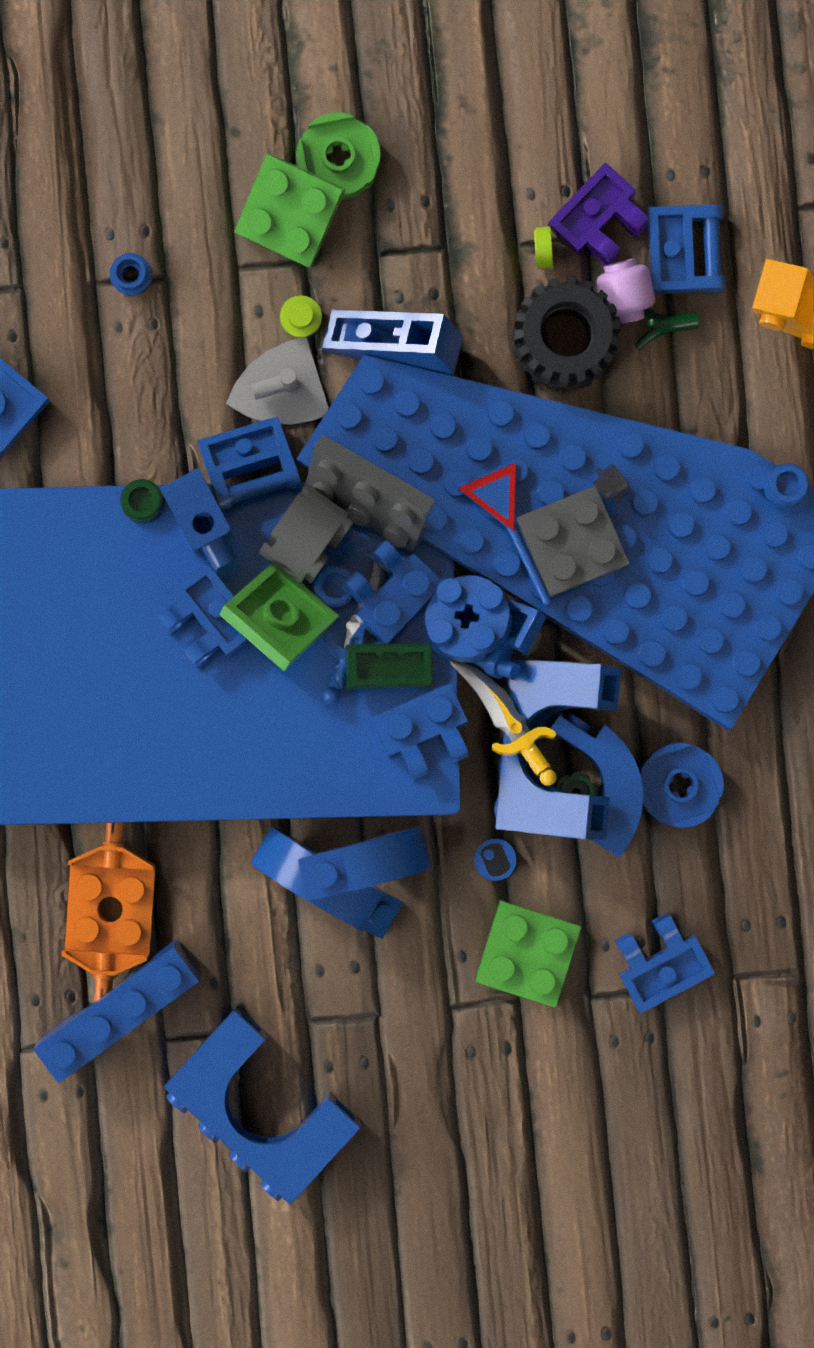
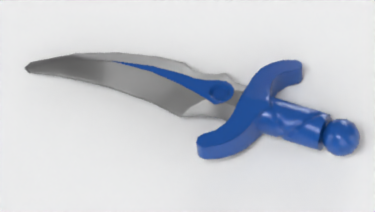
[323,561,386,704]

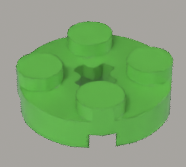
[296,112,380,200]

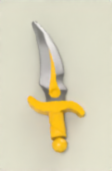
[450,660,557,786]

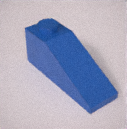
[322,310,463,375]

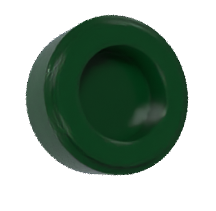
[120,479,164,524]

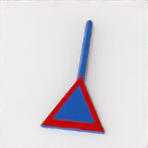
[458,463,551,606]

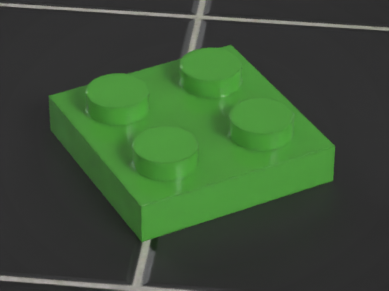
[234,153,345,268]
[219,563,339,671]
[474,900,581,1008]

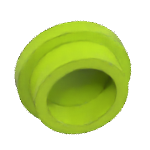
[280,295,322,338]

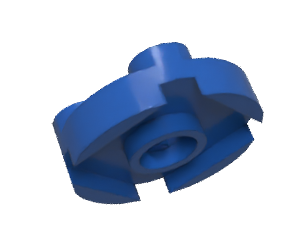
[425,575,512,662]
[639,743,724,828]

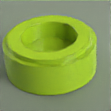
[534,226,554,270]

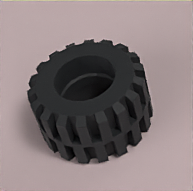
[512,277,621,392]

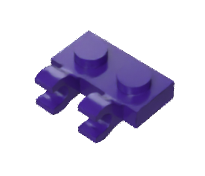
[548,162,649,266]

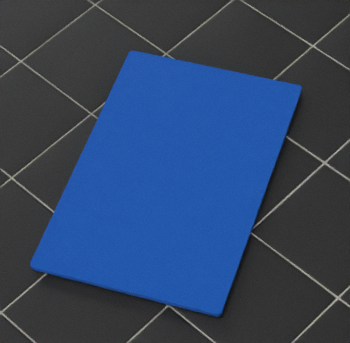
[0,482,460,825]

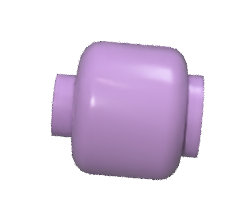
[597,258,655,324]

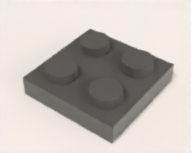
[515,486,629,598]

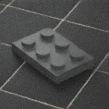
[305,435,436,553]

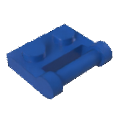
[647,205,727,294]
[197,416,301,511]

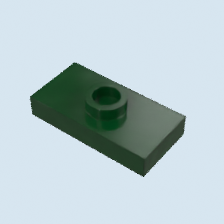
[345,643,434,689]

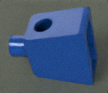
[160,468,236,571]

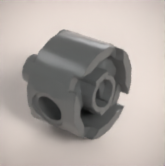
[258,484,354,583]

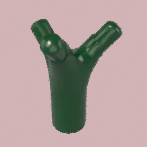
[635,309,699,350]

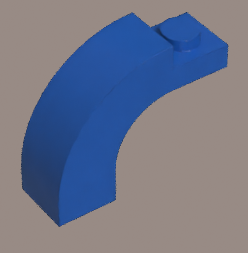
[549,714,643,858]
[298,825,432,902]
[250,826,404,939]

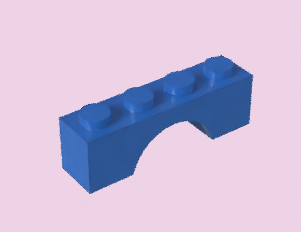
[33,939,202,1084]

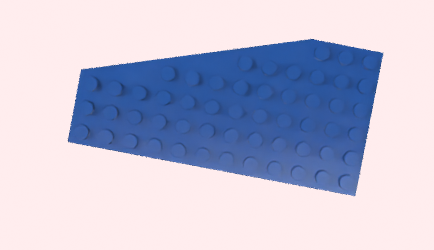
[296,354,814,731]

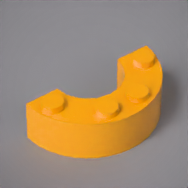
[752,259,814,350]

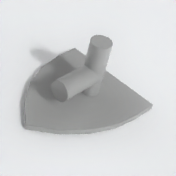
[226,337,329,425]

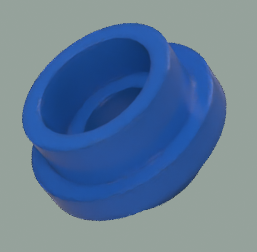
[110,253,152,296]

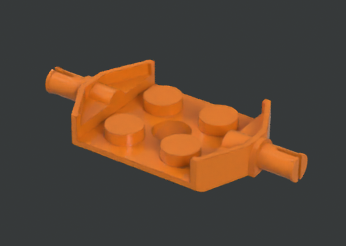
[61,823,156,1003]

